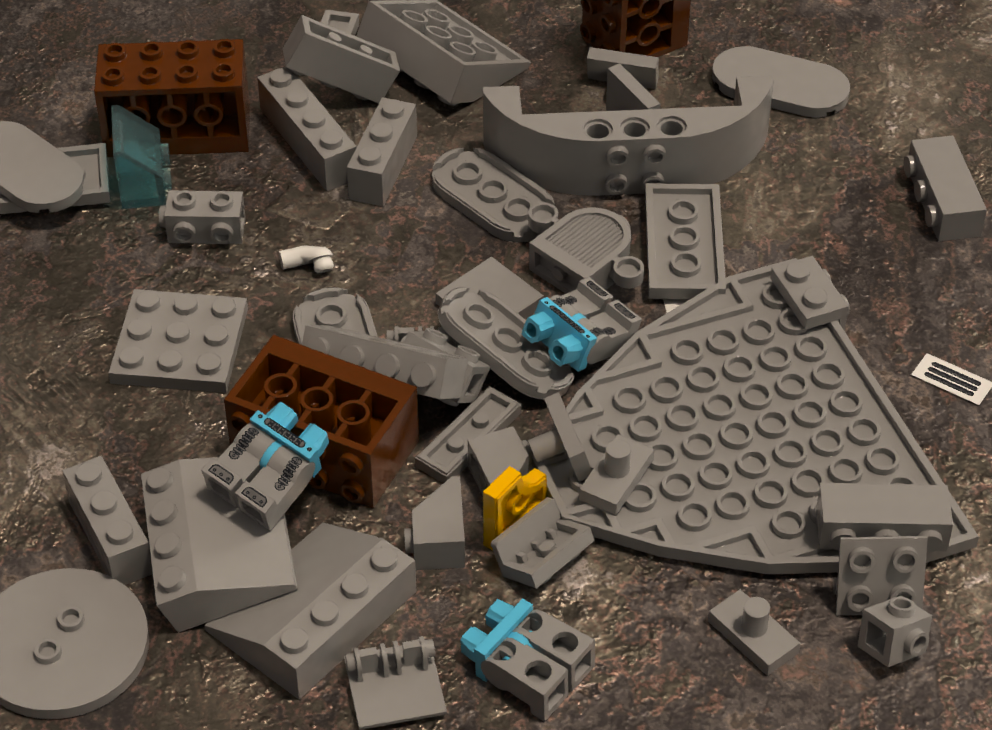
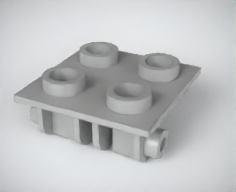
[833,536,928,616]
[344,636,447,730]

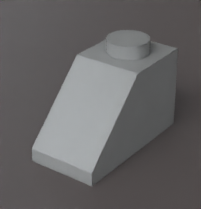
[467,426,533,495]
[404,476,465,570]

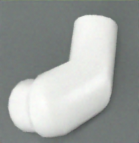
[279,245,334,273]

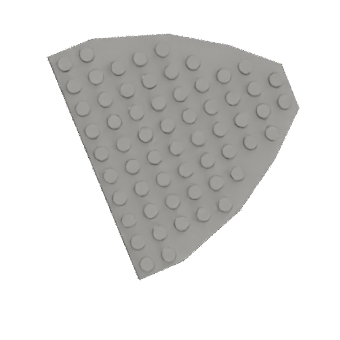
[532,258,979,574]

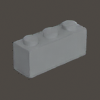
[283,15,400,103]
[347,97,417,207]
[904,135,987,242]
[62,455,153,585]
[816,483,953,553]

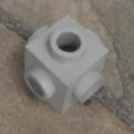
[858,596,932,667]

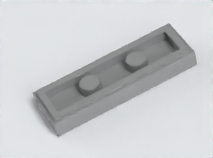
[415,386,521,483]

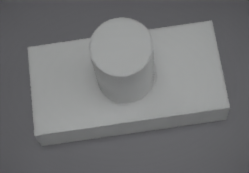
[587,47,659,95]
[528,392,592,482]
[579,434,654,515]
[708,589,801,676]

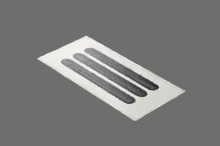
[911,353,992,405]

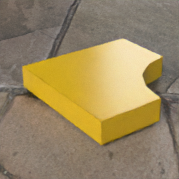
[483,466,547,551]

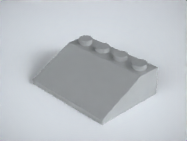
[356,0,531,106]
[141,457,298,633]
[204,522,417,700]

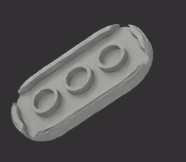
[712,46,850,118]
[0,121,84,213]
[431,148,555,242]
[293,287,378,345]
[438,287,574,399]

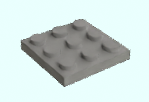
[108,289,248,393]

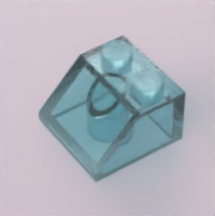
[111,105,172,209]

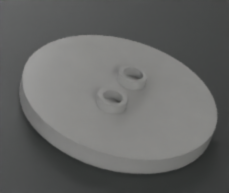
[0,568,150,719]

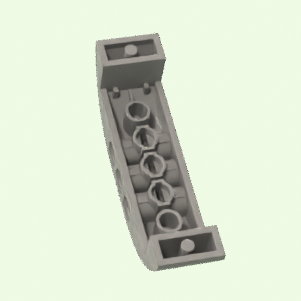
[483,75,774,196]

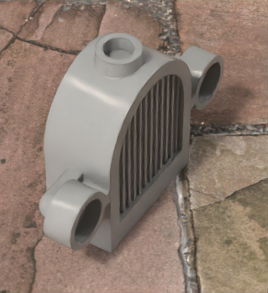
[528,202,644,294]

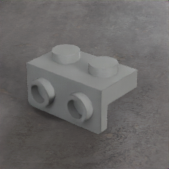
[770,255,850,331]
[491,497,595,589]

